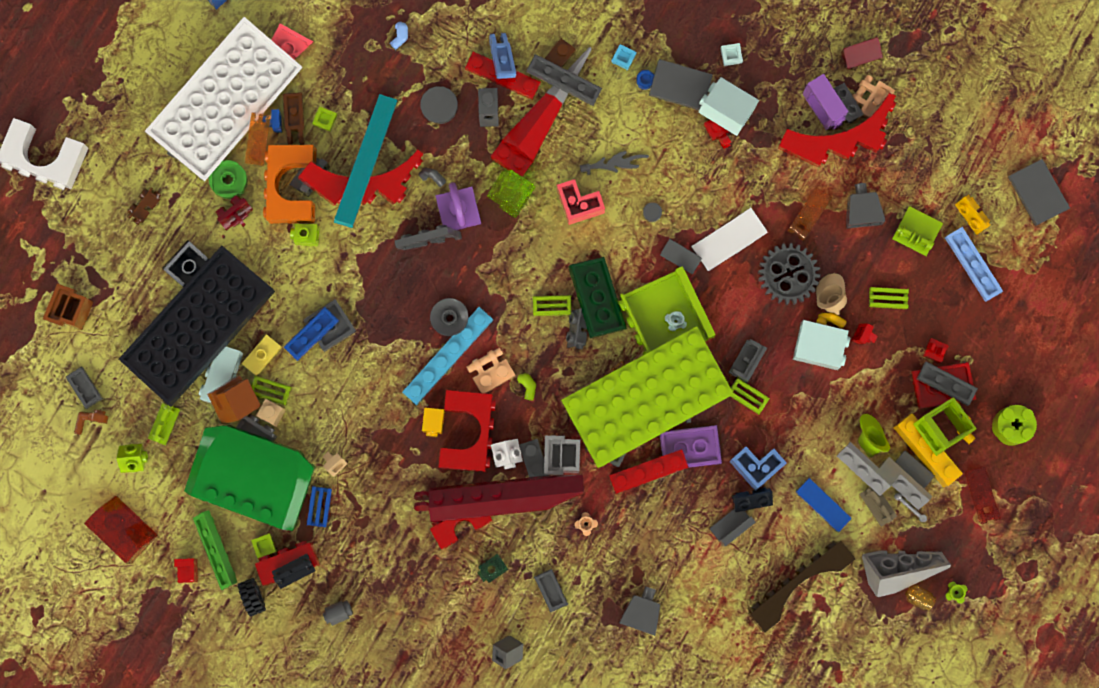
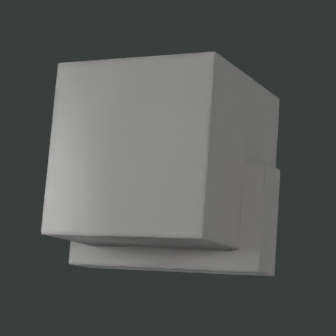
[544,435,580,475]

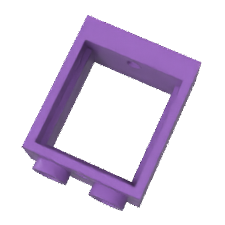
[803,74,849,131]

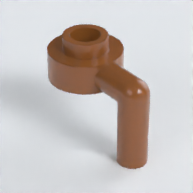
[74,409,109,435]

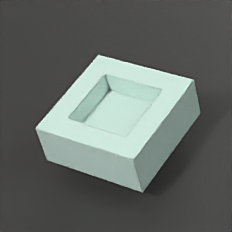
[720,43,743,66]

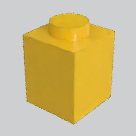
[422,408,445,437]

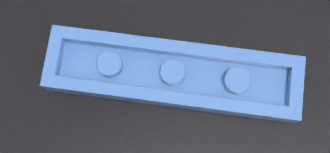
[945,227,1003,302]

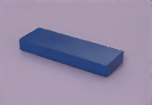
[284,307,339,361]
[796,478,852,533]

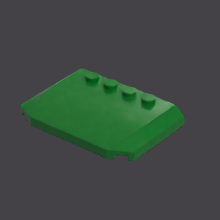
[184,425,315,531]

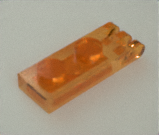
[245,112,271,166]

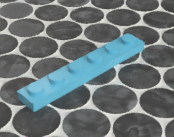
[402,307,493,405]

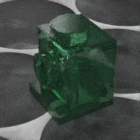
[477,553,508,583]

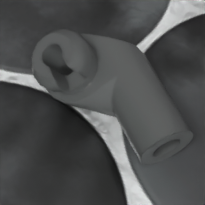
[419,167,447,187]

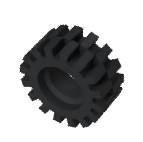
[238,578,266,617]

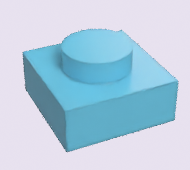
[611,44,637,70]

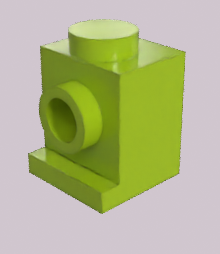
[290,224,320,246]

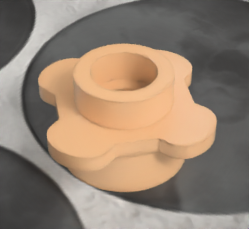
[575,512,598,536]

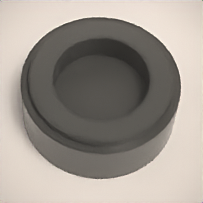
[643,203,662,222]

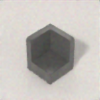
[492,636,523,669]

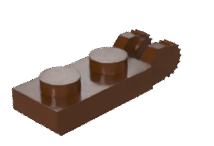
[283,92,305,145]

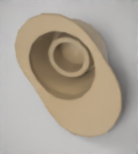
[816,273,847,315]

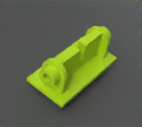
[148,403,180,445]

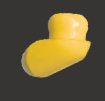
[816,313,847,329]

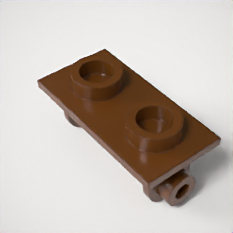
[127,187,161,225]

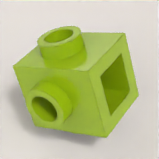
[116,444,148,473]

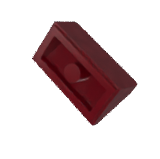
[841,37,883,69]

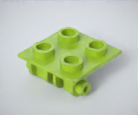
[892,206,943,256]

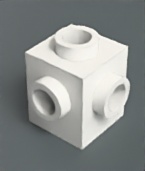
[491,439,523,470]

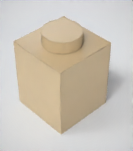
[256,399,286,427]

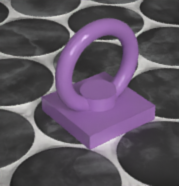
[435,182,481,230]

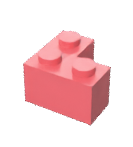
[557,179,605,225]

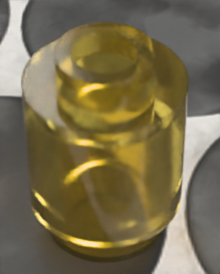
[905,584,936,611]

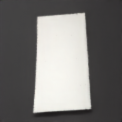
[691,208,768,271]

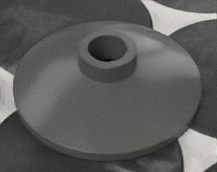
[430,298,468,336]

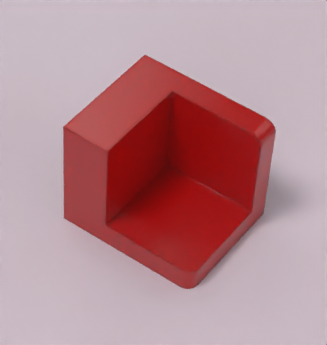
[174,558,198,583]

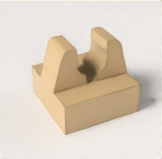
[322,452,348,477]

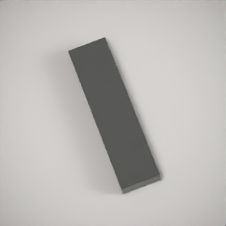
[526,54,602,106]

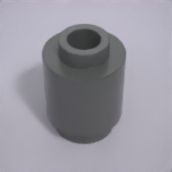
[323,600,353,626]

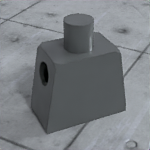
[478,88,499,127]
[846,183,885,229]
[619,586,660,636]

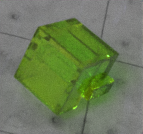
[487,170,536,218]

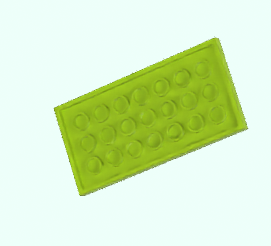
[561,326,733,468]

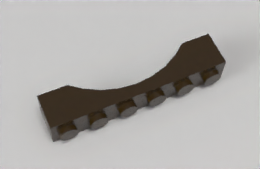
[748,540,856,633]

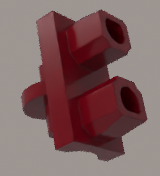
[216,195,253,231]

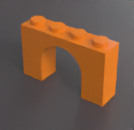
[263,145,317,224]

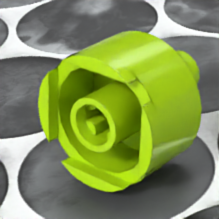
[992,405,1037,446]

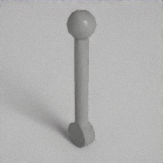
[894,493,927,522]

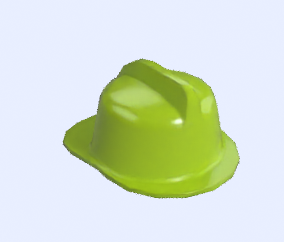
[858,414,890,458]

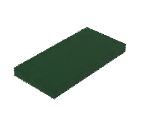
[568,257,627,339]

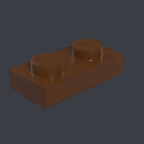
[544,38,576,68]

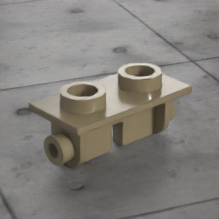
[859,487,897,527]

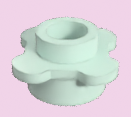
[665,312,687,331]

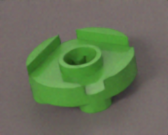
[209,160,248,199]

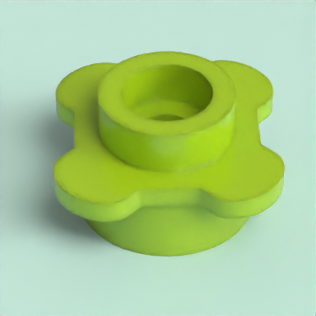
[945,582,967,604]

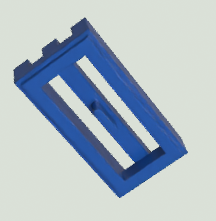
[307,486,332,528]

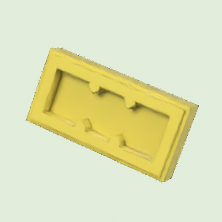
[242,334,282,376]

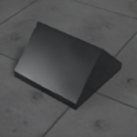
[162,240,209,287]

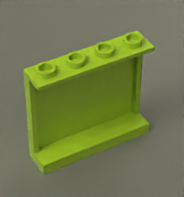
[618,266,716,355]

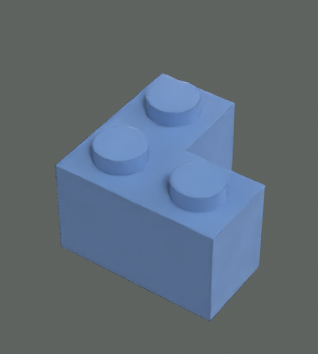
[730,447,786,491]

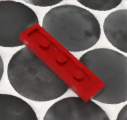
[465,51,541,100]
[609,449,689,494]

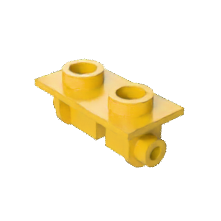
[955,195,991,235]

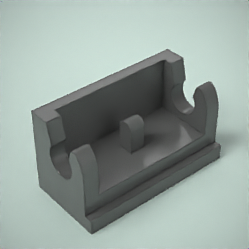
[728,339,767,383]

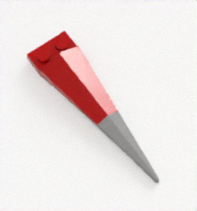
[491,47,591,179]

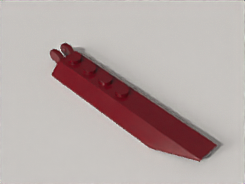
[414,475,584,522]

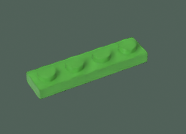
[193,510,238,590]

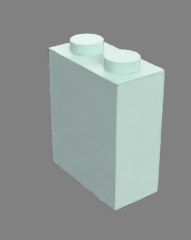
[698,77,759,136]
[793,320,850,370]

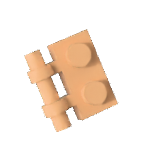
[852,75,895,119]
[466,348,516,394]

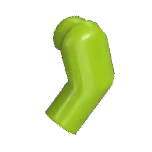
[517,373,536,401]

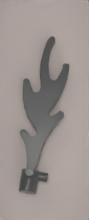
[580,151,649,175]

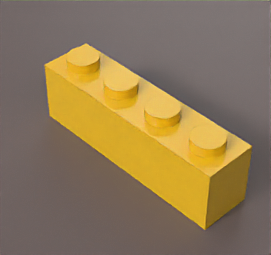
[893,413,963,487]

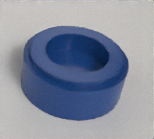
[636,70,654,90]

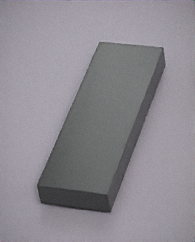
[916,362,978,406]

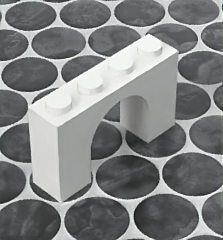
[0,118,88,190]

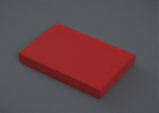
[911,362,976,409]

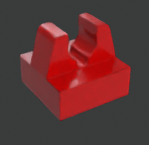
[852,323,878,344]
[923,338,949,364]

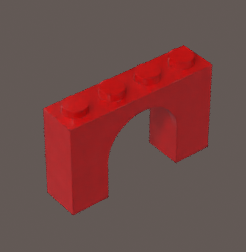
[439,390,496,473]

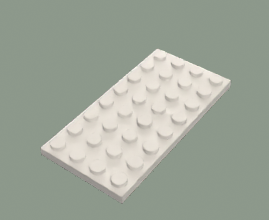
[145,17,303,182]

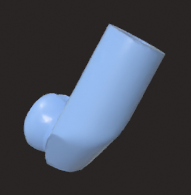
[390,22,408,50]

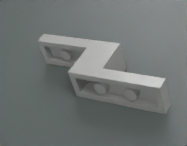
[837,442,932,510]

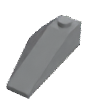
[862,551,951,597]

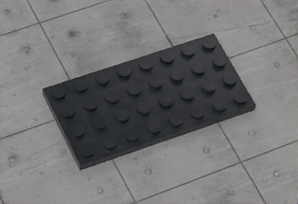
[118,246,275,407]

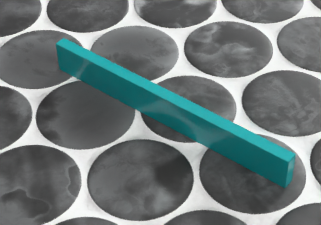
[334,94,397,228]

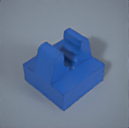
[263,109,282,133]

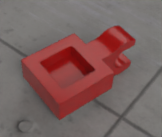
[704,120,731,149]

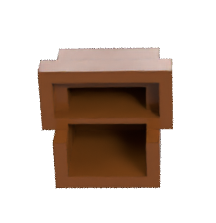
[43,283,94,330]
[207,376,261,424]

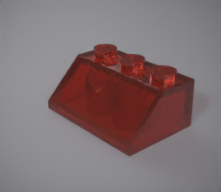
[84,496,158,564]

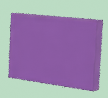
[660,425,722,468]

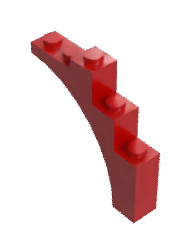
[778,93,897,168]
[298,150,424,206]

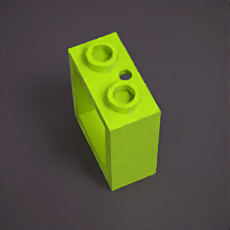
[913,397,977,456]

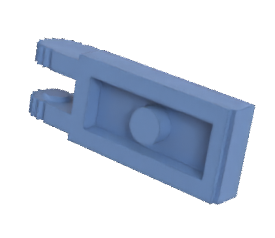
[489,33,516,79]

